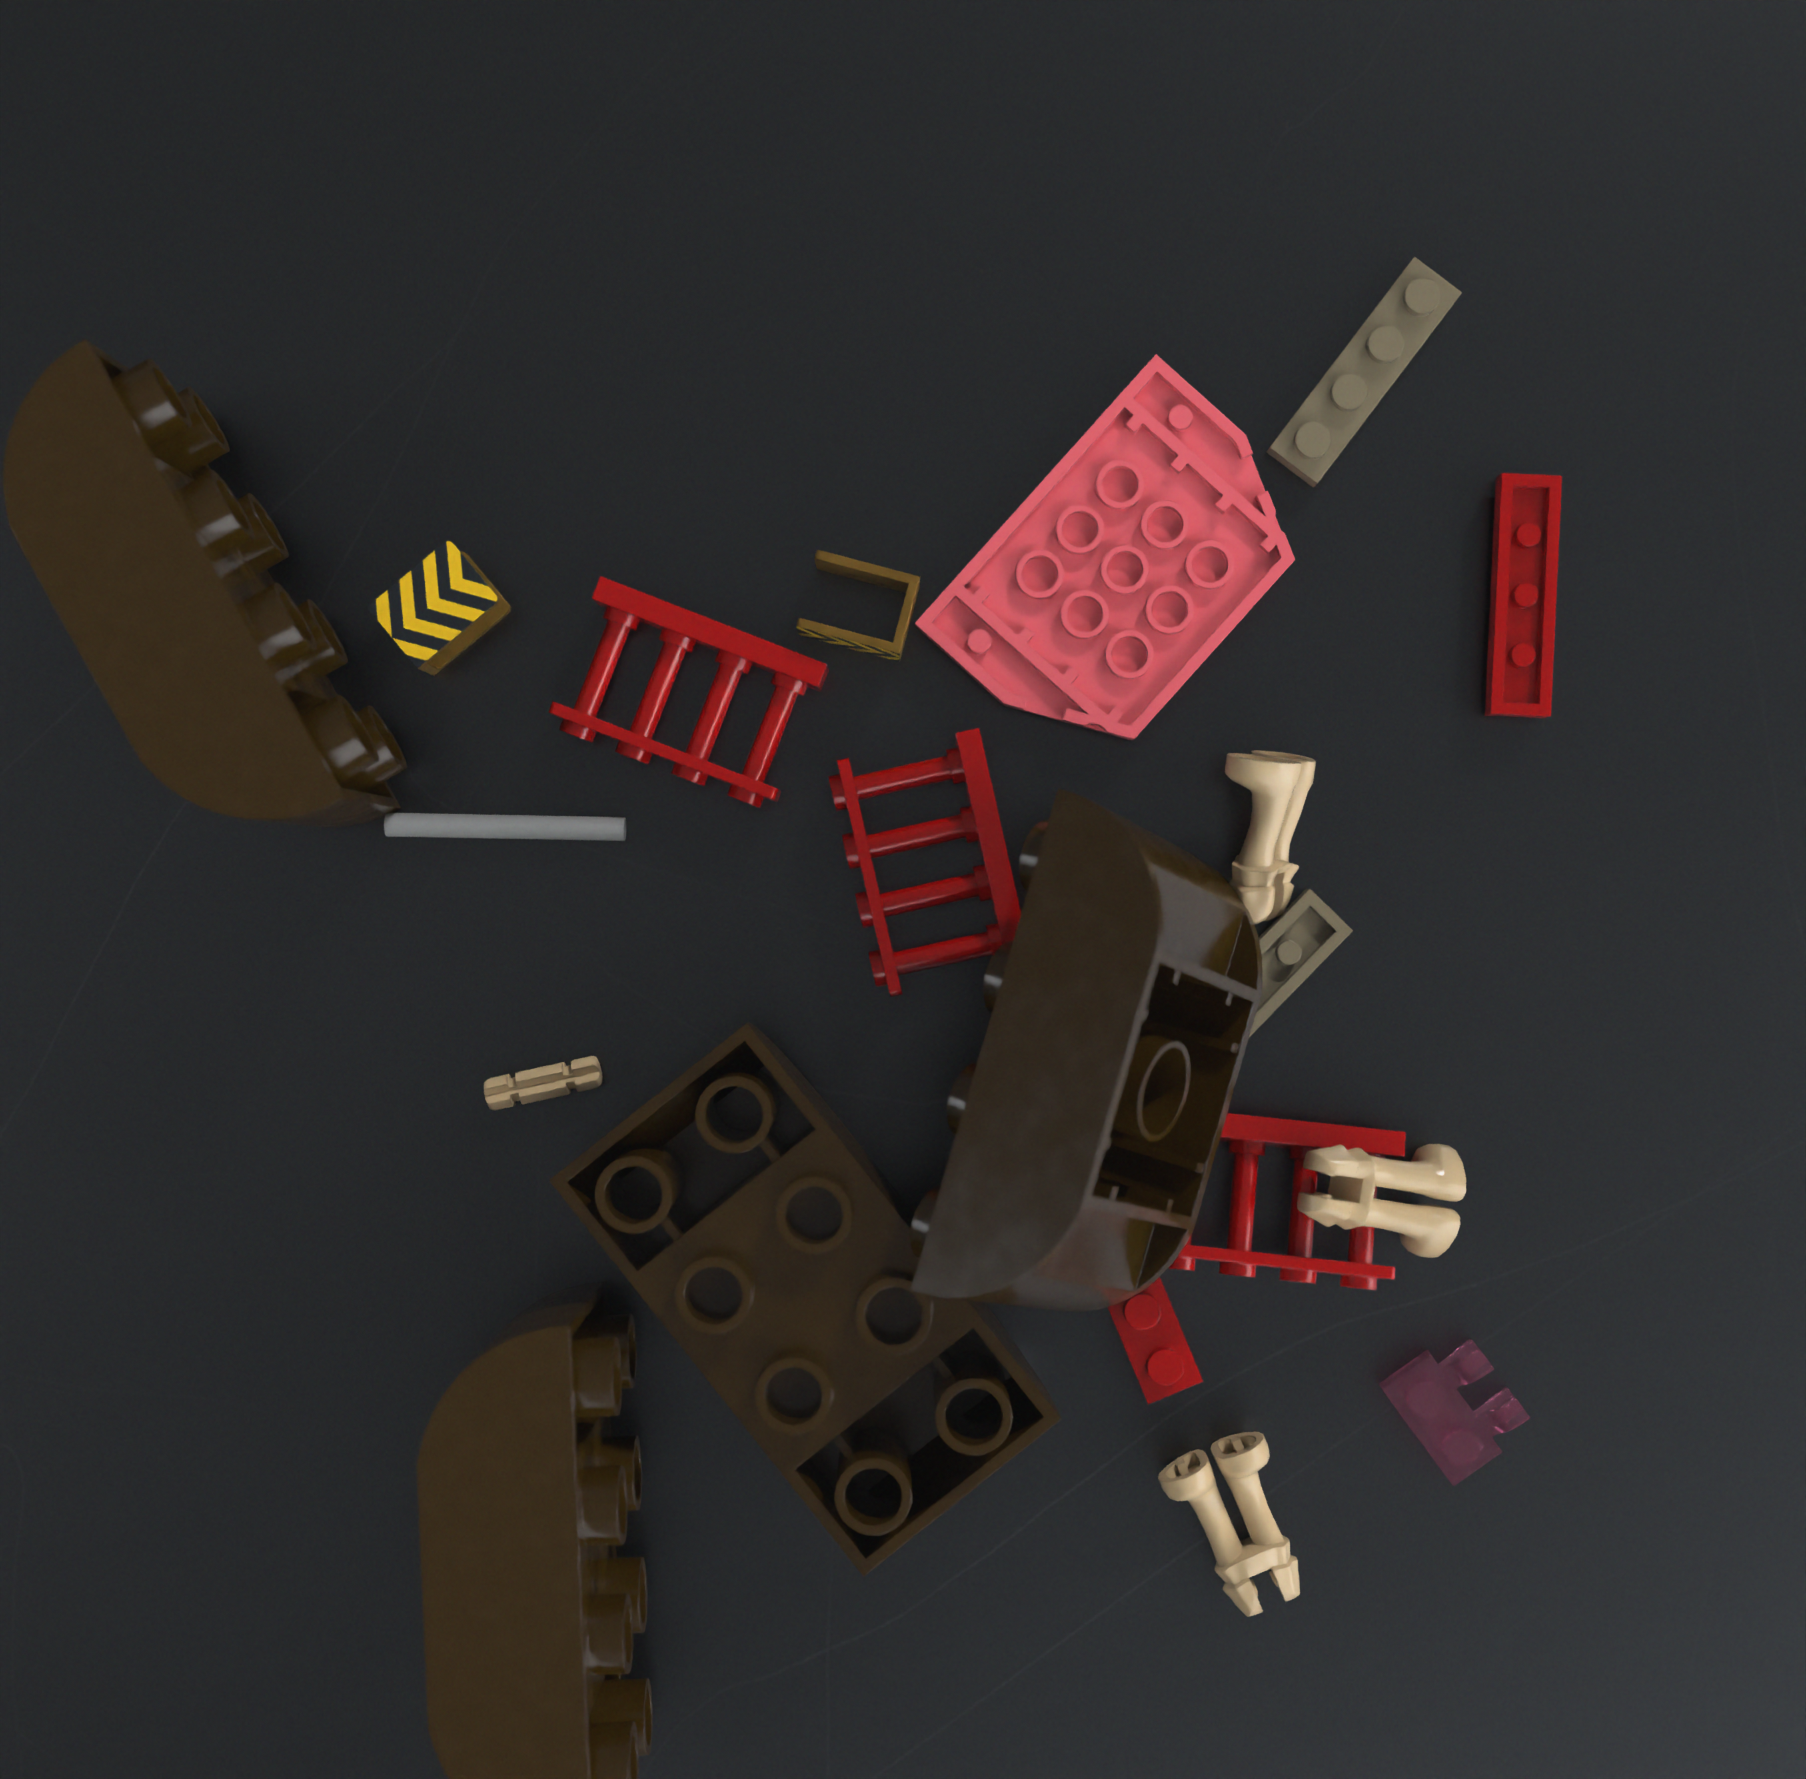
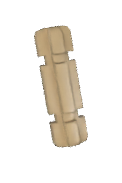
[484,1056,603,1111]

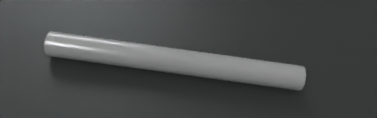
[384,813,627,841]

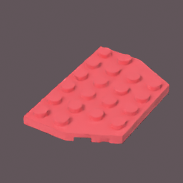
[915,354,1295,741]

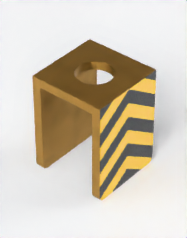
[367,541,511,676]
[796,550,920,662]

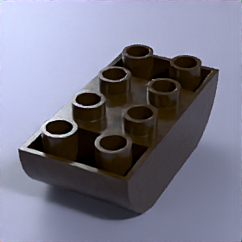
[3,339,407,828]
[910,788,1263,1312]
[549,1023,1062,1576]
[417,1281,653,1779]

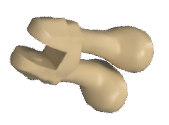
[1225,750,1316,924]
[1297,1144,1466,1258]
[1158,1432,1300,1617]

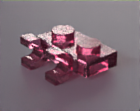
[1379,1339,1530,1486]

